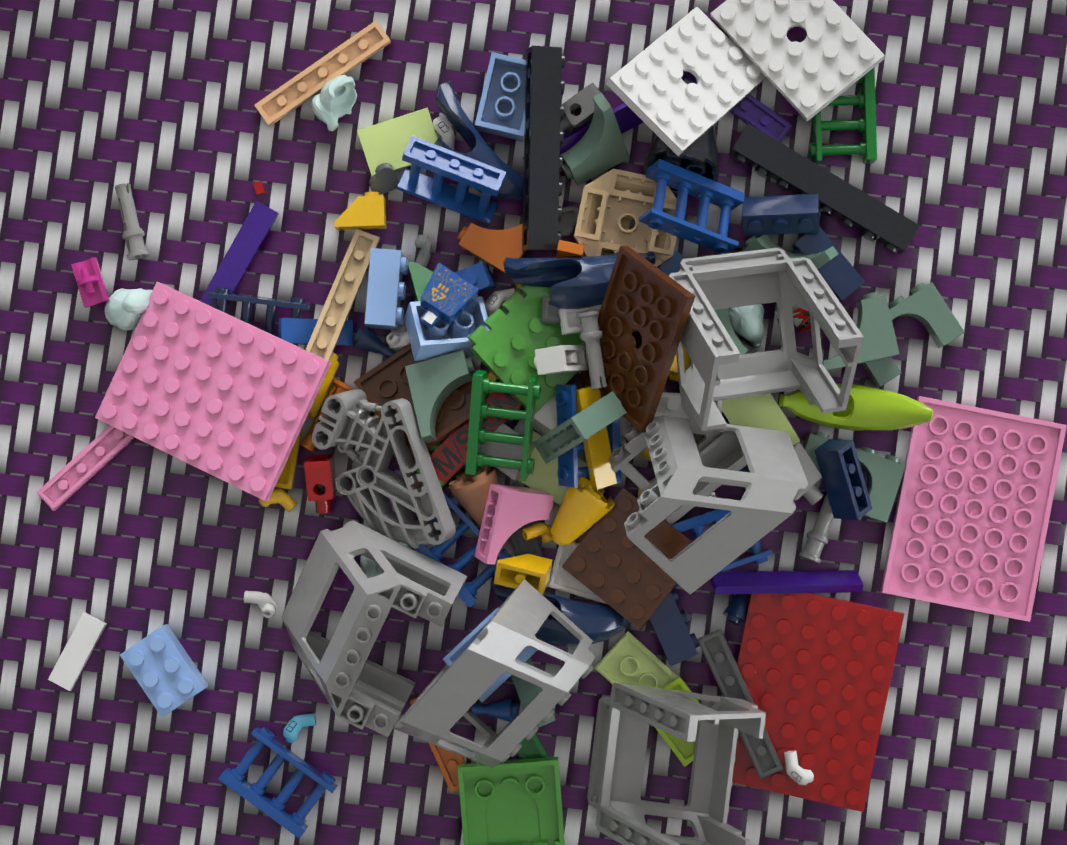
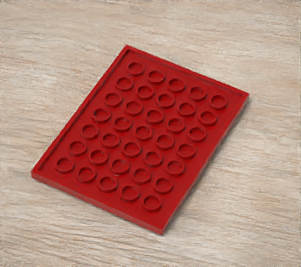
[732,593,904,812]

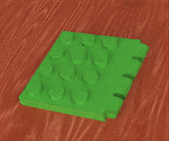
[468,285,585,413]
[457,757,565,845]

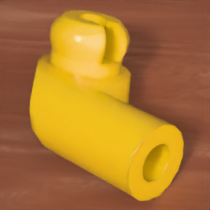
[259,488,297,512]
[521,522,552,543]

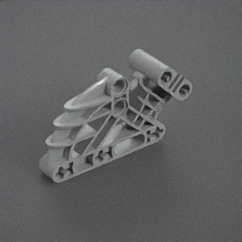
[312,389,456,549]

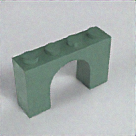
[856,282,965,388]
[803,431,906,523]

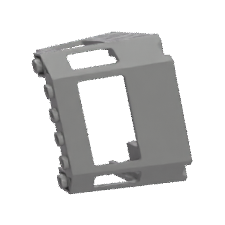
[669,248,864,431]
[609,416,808,594]
[281,520,467,737]
[393,579,595,768]
[587,682,766,845]

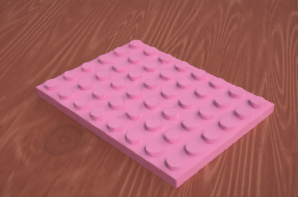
[95,282,332,501]
[880,396,1067,622]

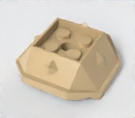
[574,169,677,267]

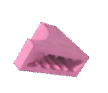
[474,484,554,565]

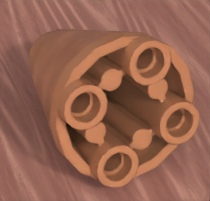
[449,466,498,528]

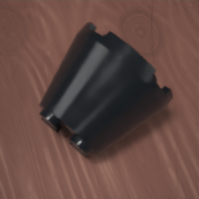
[644,125,720,191]

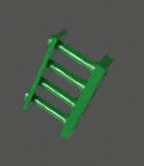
[809,67,877,165]
[465,370,541,481]

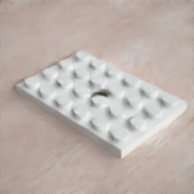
[710,0,885,121]
[606,7,766,156]

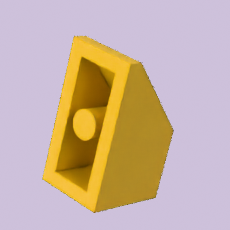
[334,192,386,230]
[494,554,553,595]

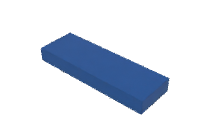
[279,318,353,346]

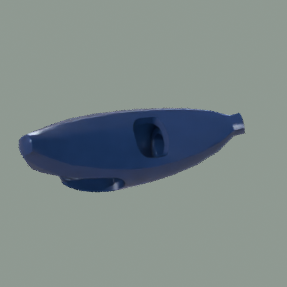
[434,81,523,200]
[503,251,656,309]
[492,574,631,647]

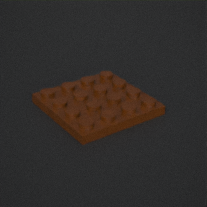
[354,344,487,459]
[562,488,692,630]

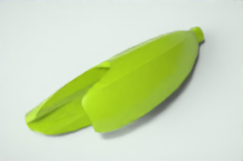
[779,383,934,431]

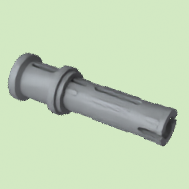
[115,183,149,260]
[576,310,607,389]
[799,493,833,564]

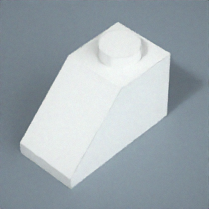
[534,345,588,375]

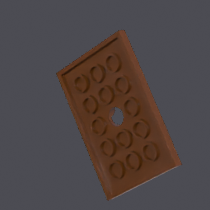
[578,245,695,433]

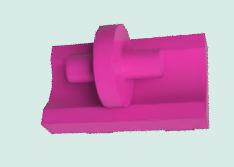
[71,257,109,308]

